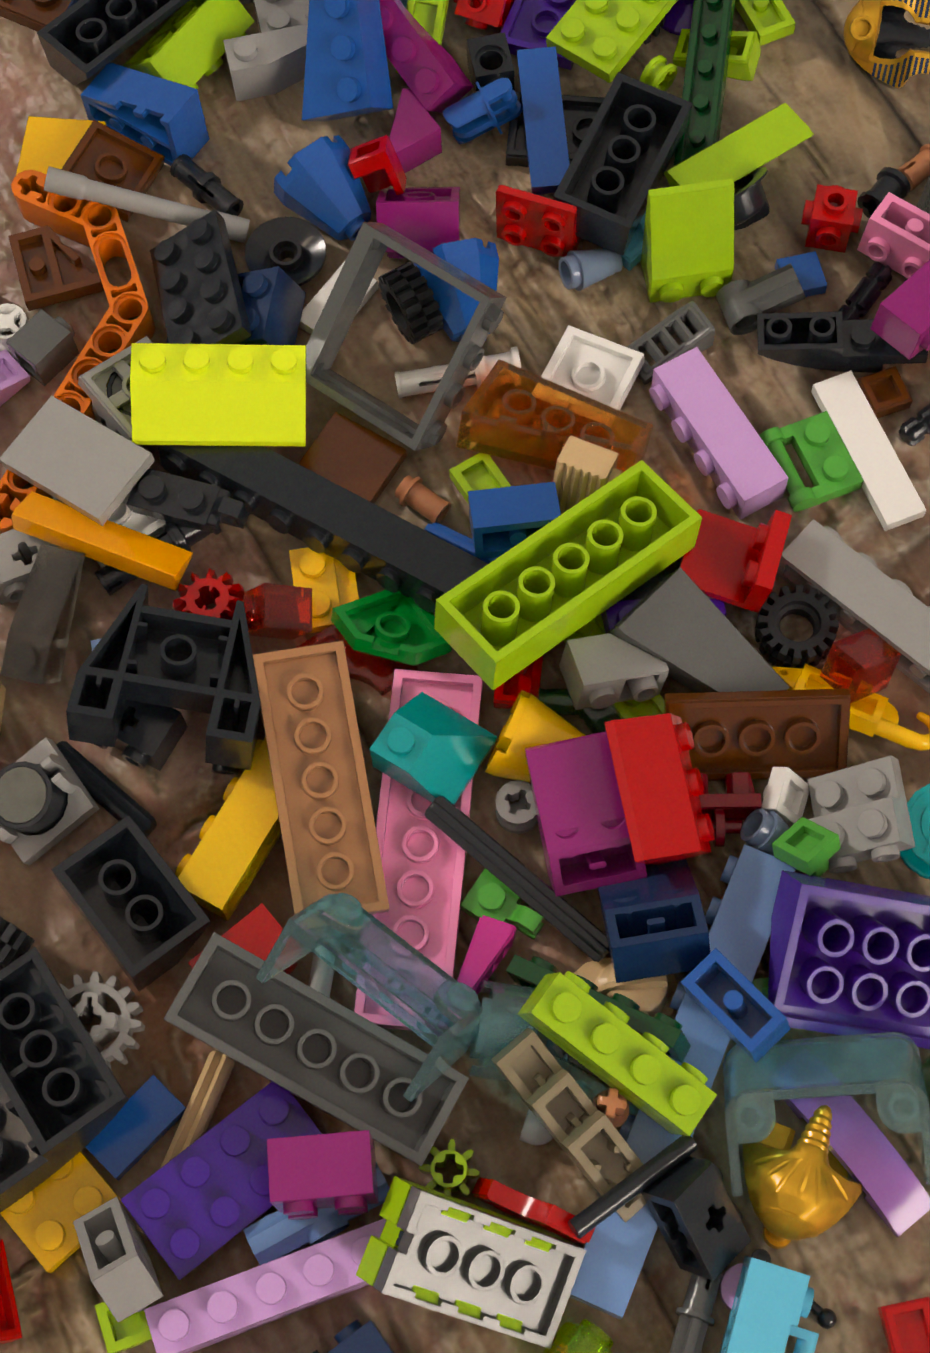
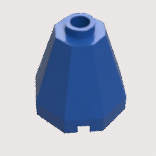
[274,135,371,241]
[413,238,499,342]

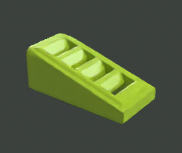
[672,29,761,81]

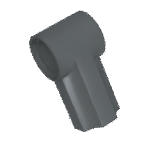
[716,263,806,335]

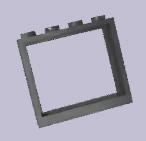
[306,222,507,451]

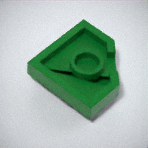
[331,590,452,666]

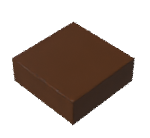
[857,366,913,419]

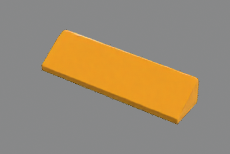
[11,491,193,591]

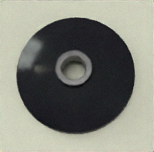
[245,217,326,286]

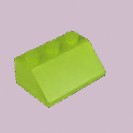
[122,0,255,90]

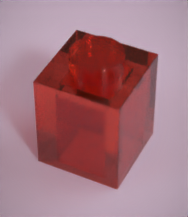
[243,583,312,640]
[820,628,901,703]

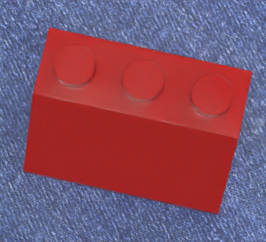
[604,713,715,865]

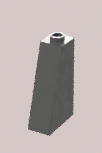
[606,567,790,693]

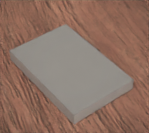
[0,395,155,526]

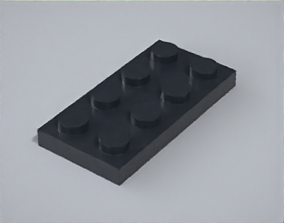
[150,209,252,344]

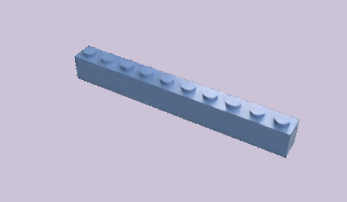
[569,844,796,1320]

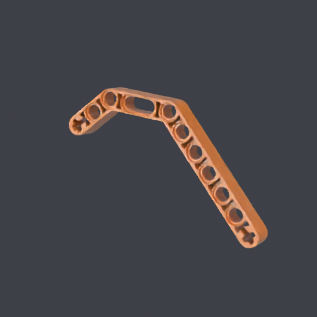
[0,170,155,534]

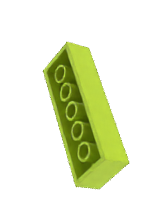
[434,460,702,690]

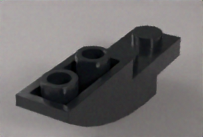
[757,311,928,373]

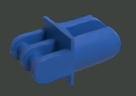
[443,78,522,144]

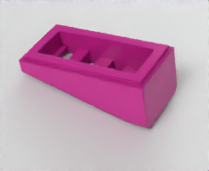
[450,915,516,1018]

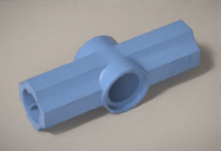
[243,1162,389,1265]

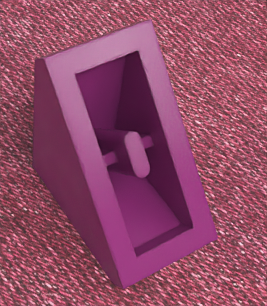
[389,88,442,173]

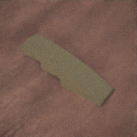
[491,1028,646,1223]

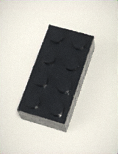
[553,72,693,256]

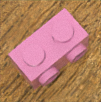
[857,192,930,279]

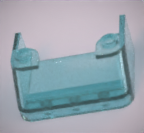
[256,893,482,1102]
[723,1032,930,1196]

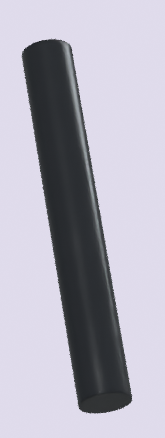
[568,1135,698,1239]

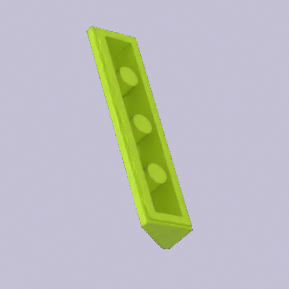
[664,103,814,187]

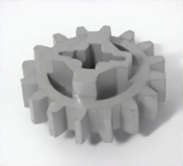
[59,971,145,1069]

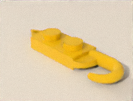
[772,663,930,751]

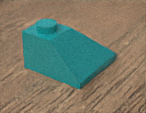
[369,692,498,805]

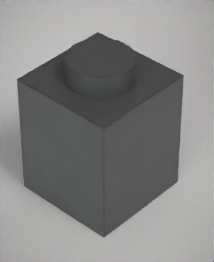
[6,309,79,386]

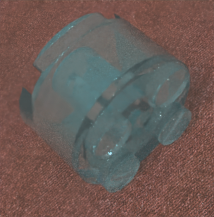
[468,980,538,1082]

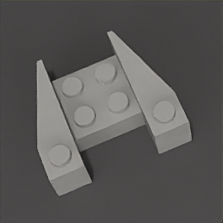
[223,0,309,101]

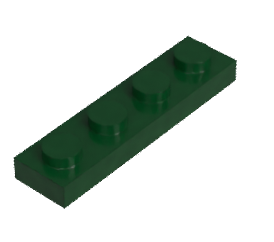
[506,954,691,1063]

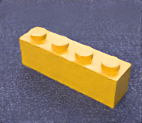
[175,737,281,920]

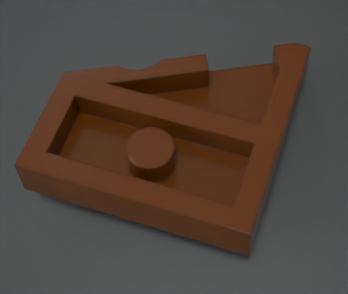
[8,225,104,311]

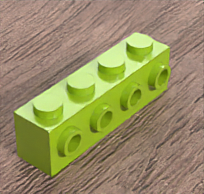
[517,971,717,1136]

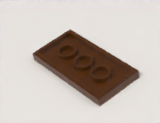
[664,688,851,781]

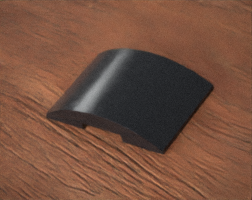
[0,947,129,1212]

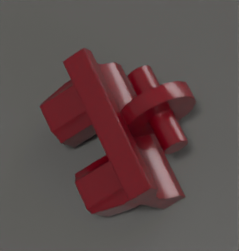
[699,772,762,847]

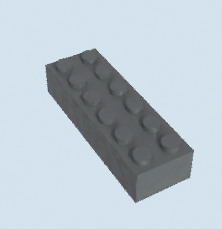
[163,932,469,1166]

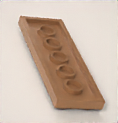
[253,641,390,927]

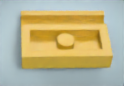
[289,547,359,635]

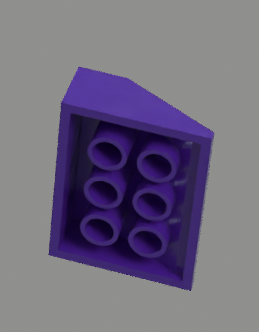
[768,870,930,1049]

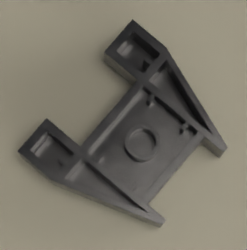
[66,584,261,770]

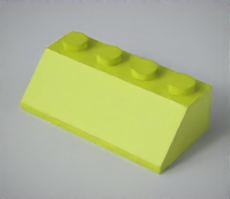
[130,343,306,447]

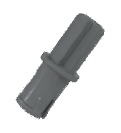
[669,1273,724,1353]

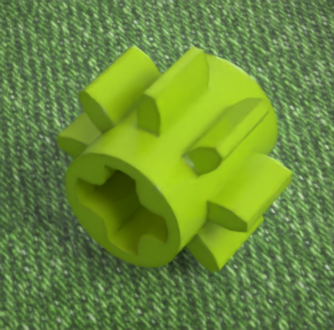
[419,1139,480,1198]

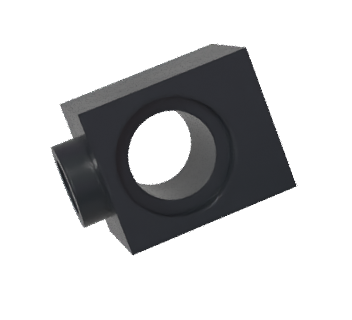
[466,32,515,93]

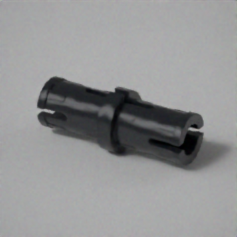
[170,154,244,216]

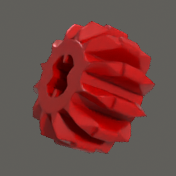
[172,568,248,620]

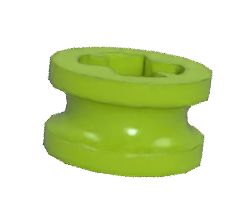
[640,55,678,92]

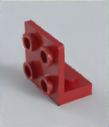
[496,185,581,257]
[679,509,792,613]

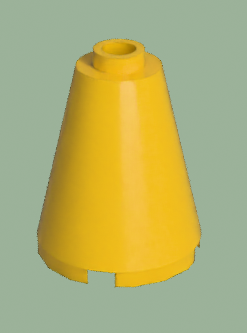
[485,690,586,784]

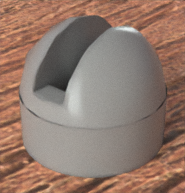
[519,1109,553,1146]

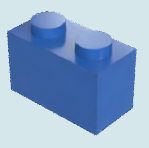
[468,482,561,559]
[681,948,790,1063]

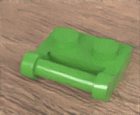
[759,411,864,512]

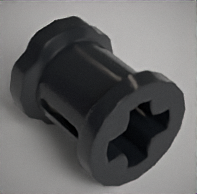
[857,167,911,218]

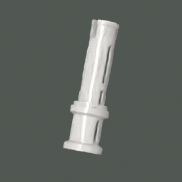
[395,346,523,399]

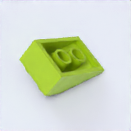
[641,178,734,303]

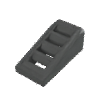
[627,301,715,385]

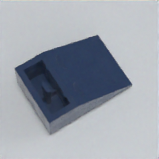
[166,266,306,345]
[597,859,710,983]

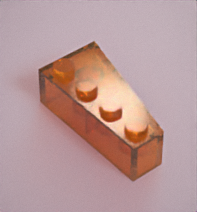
[456,359,653,472]

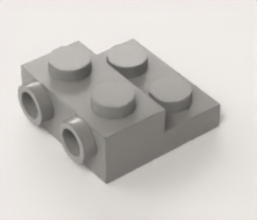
[807,755,915,873]

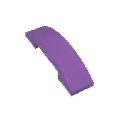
[768,1050,930,1237]

